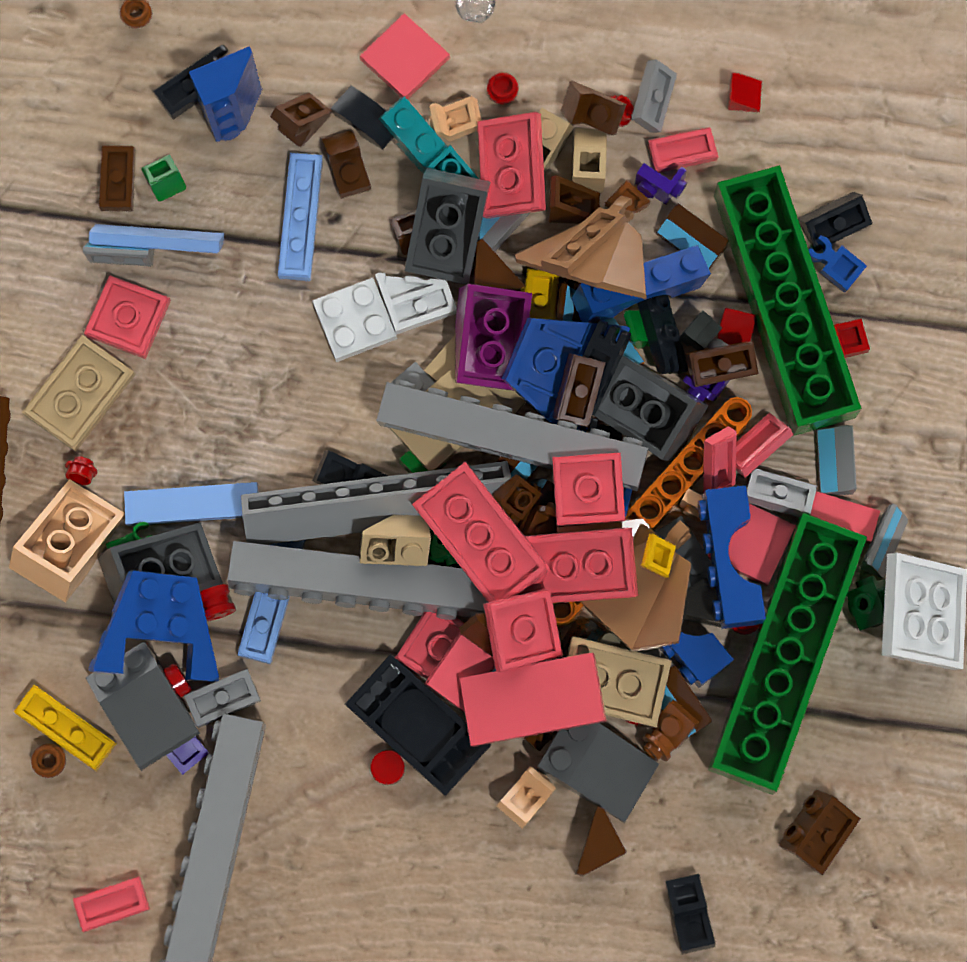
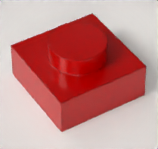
[834,318,870,358]

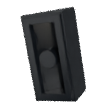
[798,192,873,251]

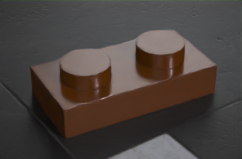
[99,146,136,211]

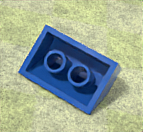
[189,46,262,142]

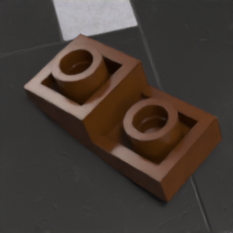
[492,475,542,521]

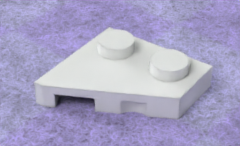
[375,273,457,335]

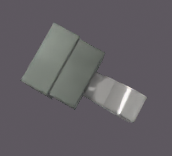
[680,311,729,351]

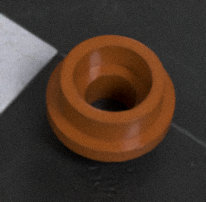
[120,0,152,28]
[642,730,674,761]
[31,744,66,778]

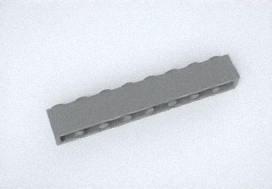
[376,380,648,491]
[241,461,511,545]
[227,541,488,620]
[160,714,266,962]

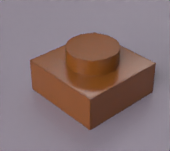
[650,700,700,750]

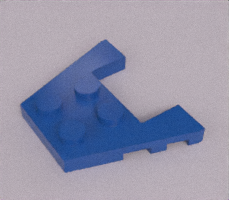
[502,318,630,432]
[89,571,219,682]

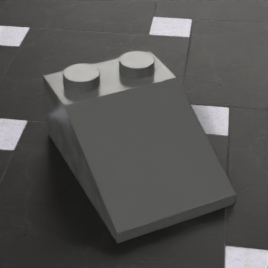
[404,168,490,284]
[594,355,709,461]
[98,522,223,605]
[86,642,200,771]
[537,723,659,823]

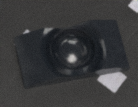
[345,654,491,797]

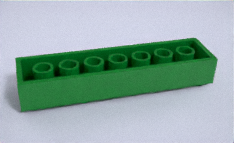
[714,165,862,436]
[708,513,867,795]

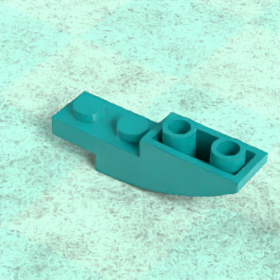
[379,96,479,179]

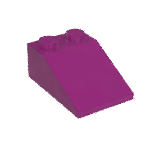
[455,284,532,391]

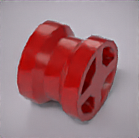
[200,584,236,621]

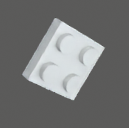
[312,278,397,362]

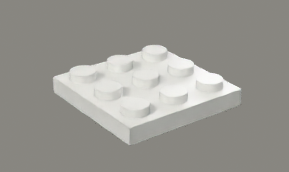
[882,553,967,670]

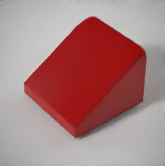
[728,72,762,113]
[717,308,756,345]

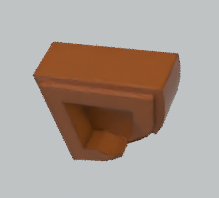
[605,180,651,213]

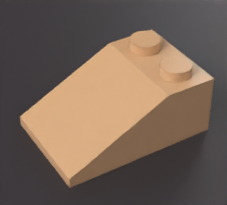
[9,479,125,603]

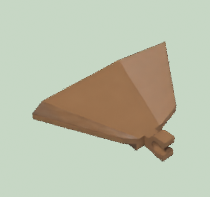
[514,196,647,299]
[557,518,692,651]

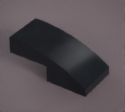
[330,85,394,150]
[312,450,388,485]
[665,874,716,955]

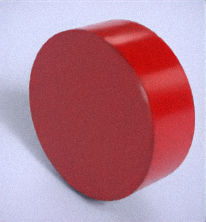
[163,663,192,698]
[371,750,405,785]

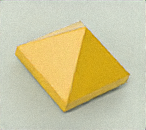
[641,533,676,578]

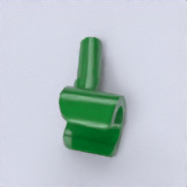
[106,522,152,549]

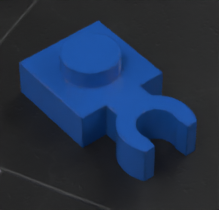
[809,235,867,293]

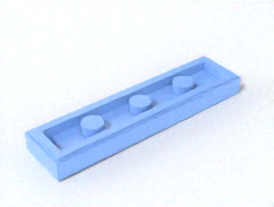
[278,153,323,281]
[89,224,224,253]
[124,482,258,526]
[237,539,306,664]

